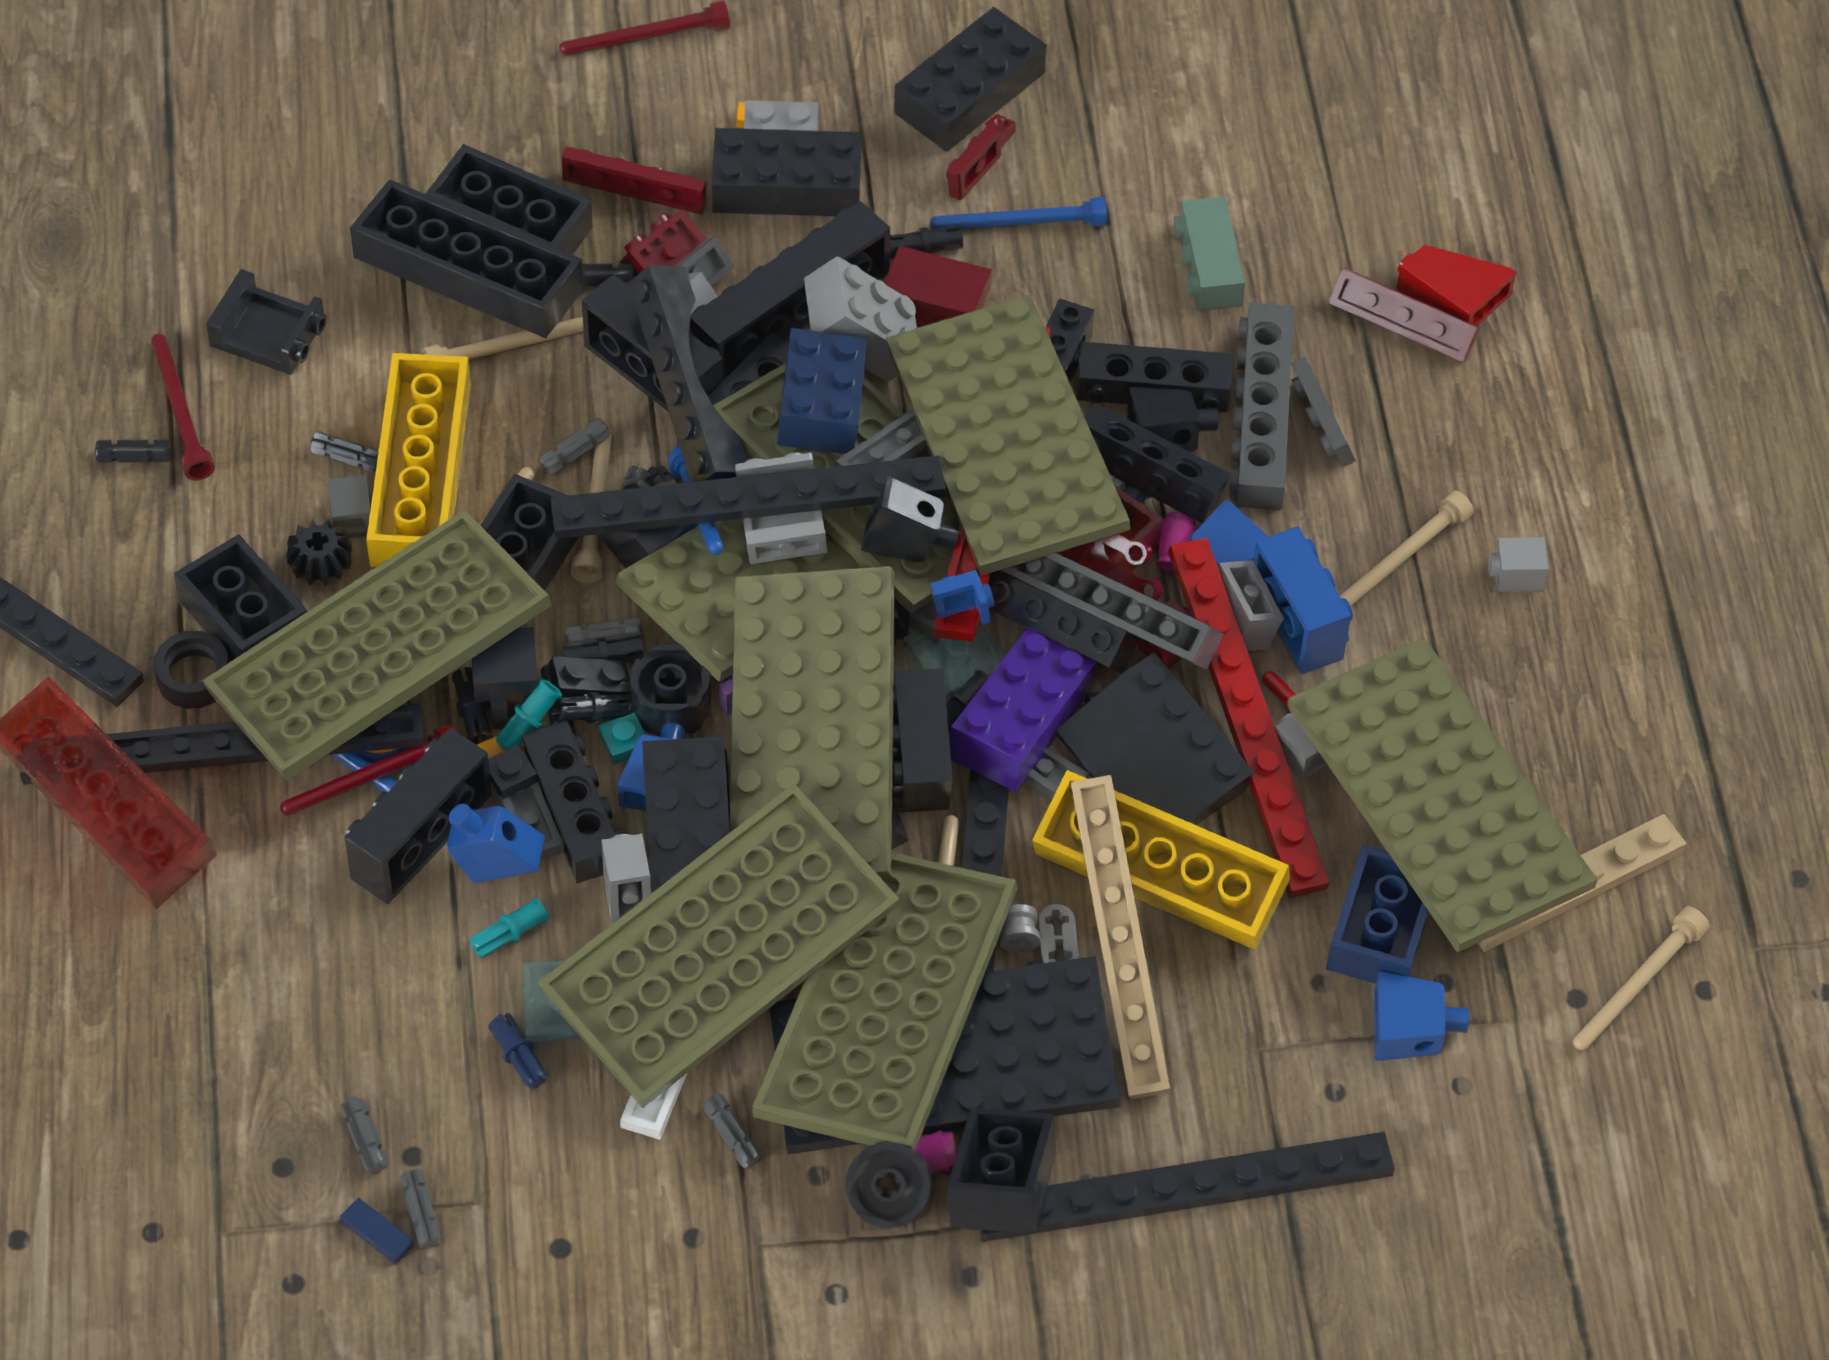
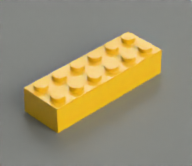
[366,353,471,567]
[1032,770,1290,950]

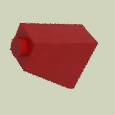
[1396,245,1517,325]

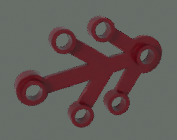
[1067,533,1162,648]

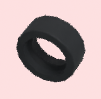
[154,631,230,709]

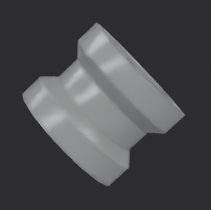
[999,904,1041,953]

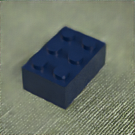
[777,328,867,454]
[1326,845,1429,984]

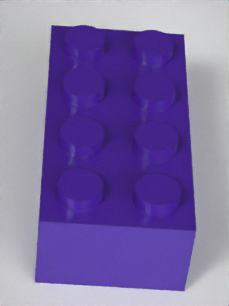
[949,627,1097,792]

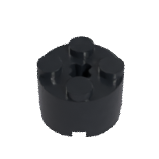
[630,644,711,735]
[845,1142,936,1228]

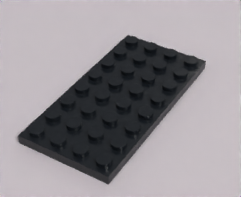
[770,956,1120,1154]

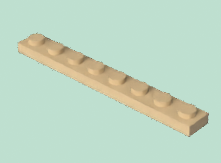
[1071,775,1171,1100]

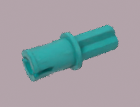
[496,679,562,750]
[469,898,549,958]

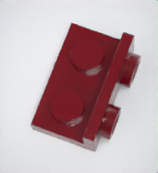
[619,209,706,273]

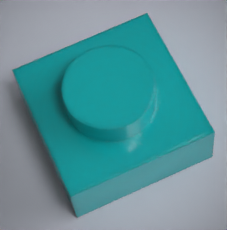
[598,712,645,765]

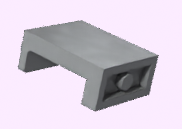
[735,453,827,564]

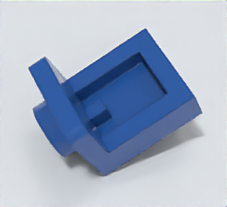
[930,570,995,624]

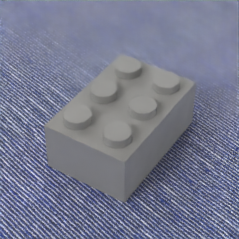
[804,256,917,382]

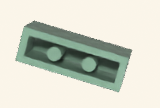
[1174,196,1245,310]

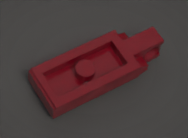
[946,113,1016,201]

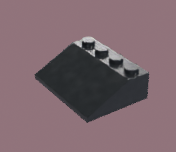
[1055,652,1255,825]

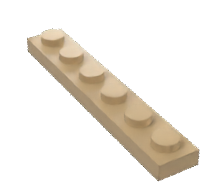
[1477,814,1687,952]

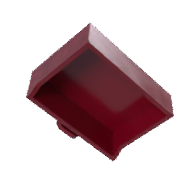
[884,246,992,328]

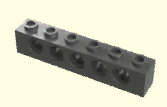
[1229,302,1294,510]
[1000,553,1224,670]

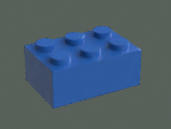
[1253,526,1353,675]

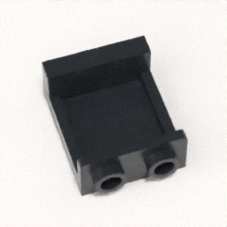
[206,269,327,375]

